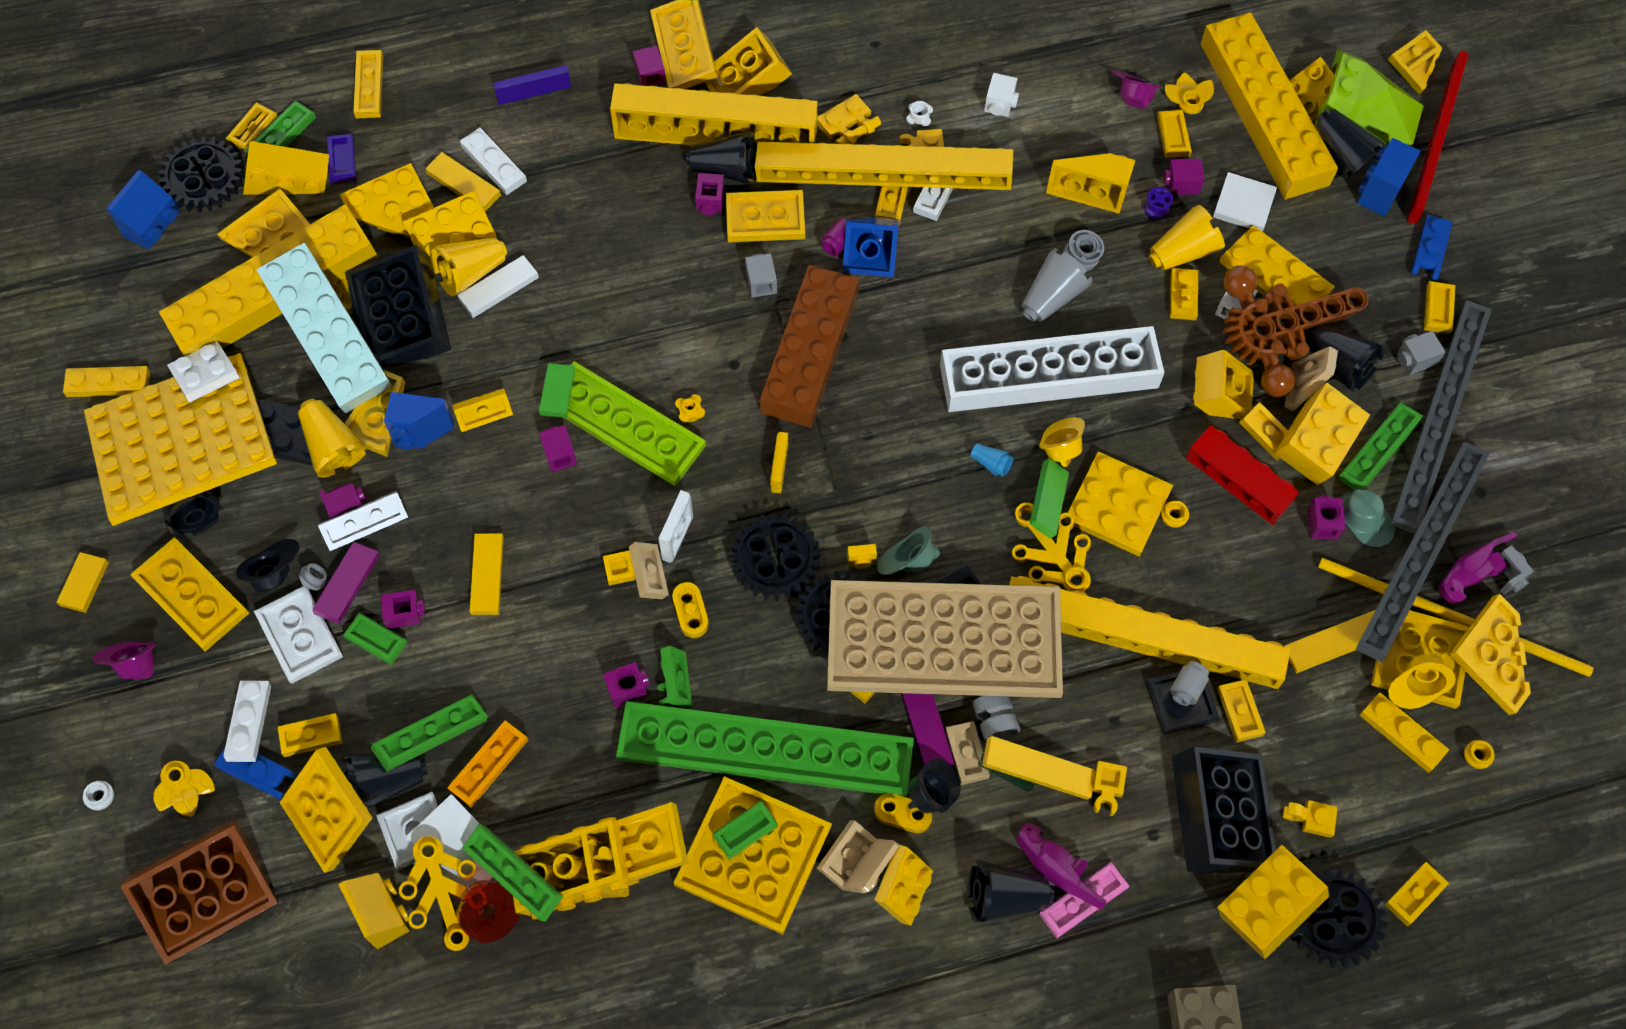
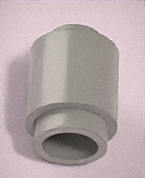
[1170,661,1209,706]

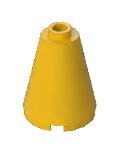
[1149,205,1225,271]
[430,237,507,296]
[298,399,367,478]

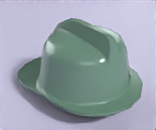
[1340,489,1395,547]
[877,526,940,575]

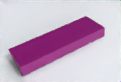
[312,542,379,624]
[901,693,954,766]

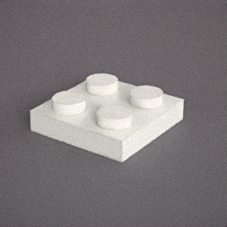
[167,341,239,403]

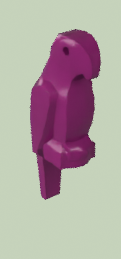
[1438,532,1517,603]
[1016,824,1107,910]

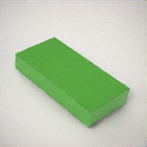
[539,363,576,418]
[343,613,408,666]
[712,801,778,860]

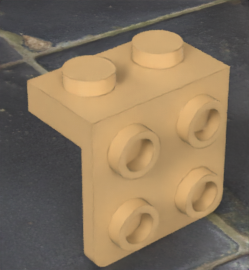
[817,820,899,894]

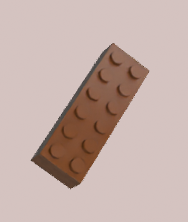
[760,265,859,428]

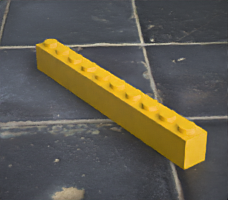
[755,141,1013,190]
[1009,576,1291,689]

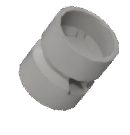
[973,696,1021,742]

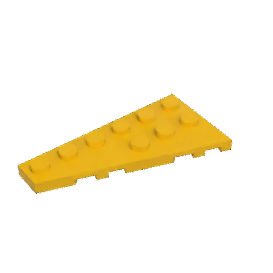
[217,189,354,314]

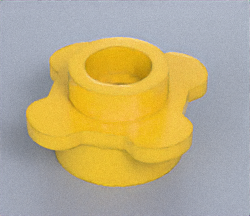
[675,394,705,422]

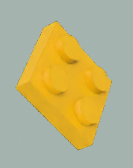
[874,845,933,926]

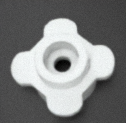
[906,101,933,126]

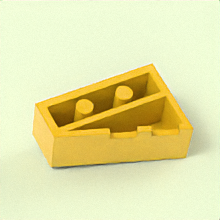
[243,141,329,195]

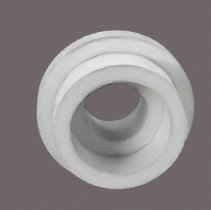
[83,781,114,811]

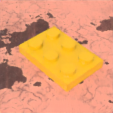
[403,190,497,259]
[726,190,805,242]

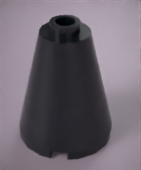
[1315,108,1386,180]
[686,132,758,184]
[1306,325,1385,392]
[162,490,221,537]
[342,754,428,809]
[967,860,1054,922]

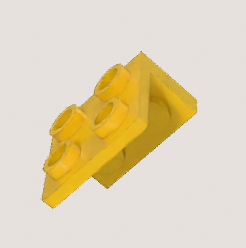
[1289,57,1334,122]

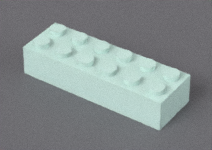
[257,243,392,413]

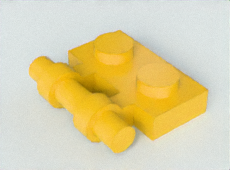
[817,94,881,144]

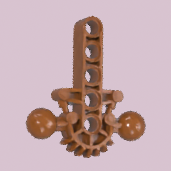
[1223,265,1368,397]

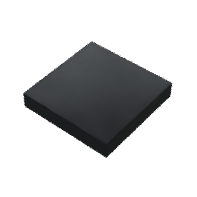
[1145,671,1220,735]

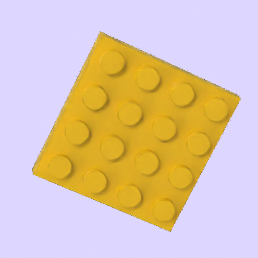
[673,776,832,935]

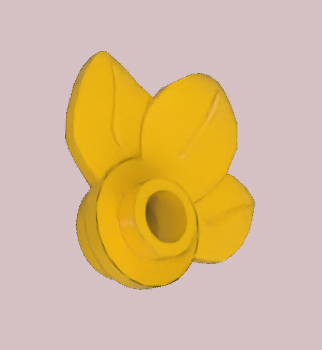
[1165,73,1214,114]
[153,761,215,817]

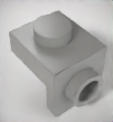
[1500,545,1534,595]

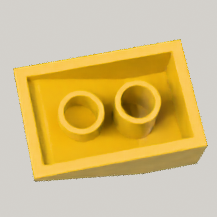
[705,27,792,95]
[1046,153,1135,214]

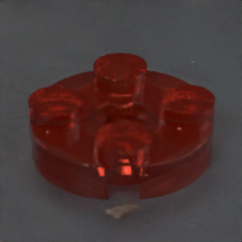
[456,880,520,944]

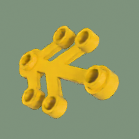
[1012,503,1091,592]
[399,836,486,951]

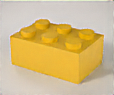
[1274,383,1370,485]
[1217,845,1329,959]

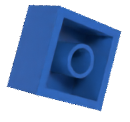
[1357,138,1421,217]

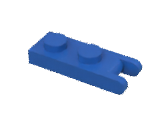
[1411,214,1453,281]
[214,748,298,801]

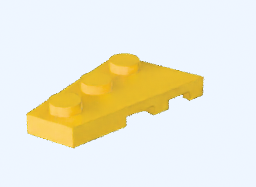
[345,370,405,457]

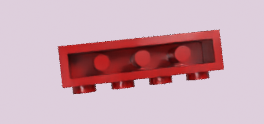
[1186,425,1299,525]

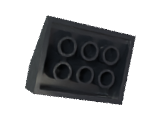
[345,245,452,366]
[1172,746,1276,874]

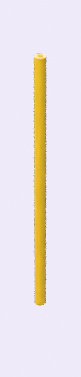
[1318,558,1594,677]

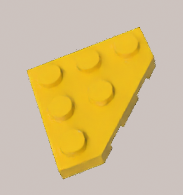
[340,163,434,238]
[1449,594,1531,715]

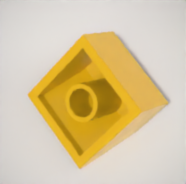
[1193,349,1254,419]
[338,873,410,949]

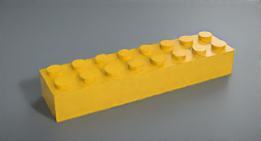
[1200,12,1338,200]
[610,83,818,145]
[159,204,379,356]

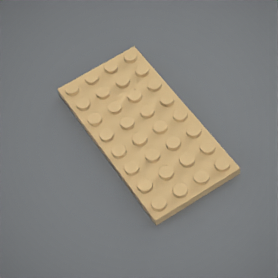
[827,580,1063,698]

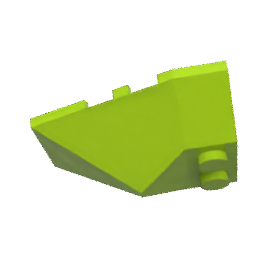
[1314,49,1424,146]

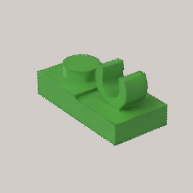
[657,646,692,708]

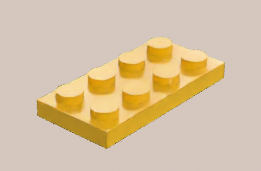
[650,0,718,89]
[1219,225,1335,319]
[130,537,249,652]

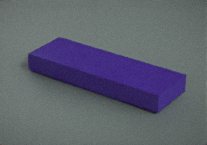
[493,65,571,105]

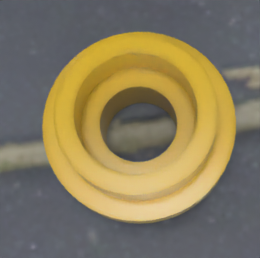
[1161,501,1189,528]
[1464,740,1495,769]

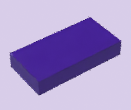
[327,133,357,183]

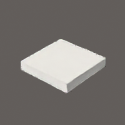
[1213,172,1277,232]
[659,490,693,563]
[376,792,438,871]

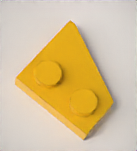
[1388,30,1442,94]

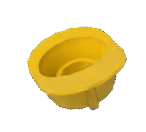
[1039,417,1085,467]
[1388,654,1456,709]

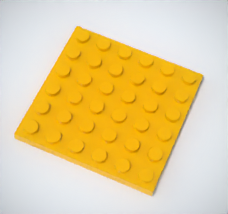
[84,353,277,526]

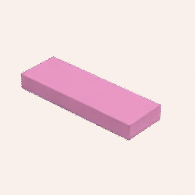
[1039,862,1130,939]

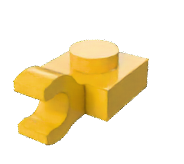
[1283,800,1338,838]

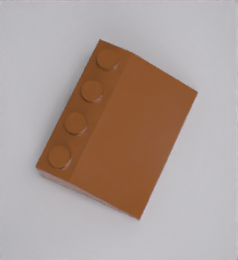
[120,819,278,965]

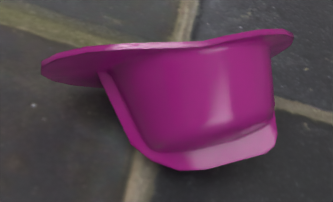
[1110,69,1163,109]
[92,642,156,680]

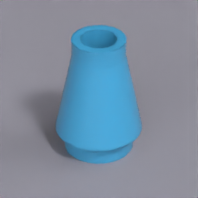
[971,443,1013,477]

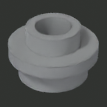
[298,564,327,590]

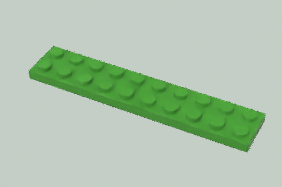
[616,701,914,797]

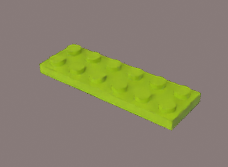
[564,361,706,486]

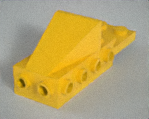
[513,802,688,920]

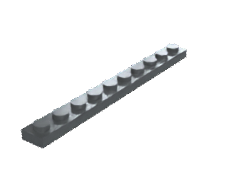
[1390,300,1492,534]
[1356,442,1490,663]

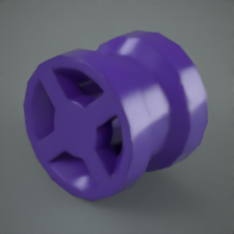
[1144,187,1173,220]

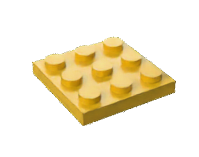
[1064,452,1173,557]
[1371,610,1469,709]
[279,747,372,873]

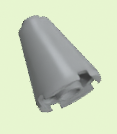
[1022,248,1092,322]

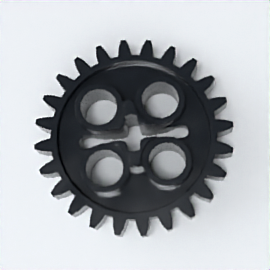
[158,136,245,213]
[730,513,821,601]
[796,571,870,658]
[1290,869,1388,969]

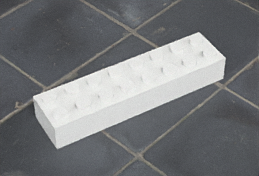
[940,326,1164,412]

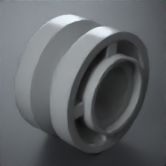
[1064,230,1104,272]

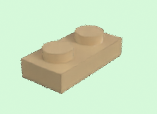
[629,542,669,599]
[945,721,990,785]

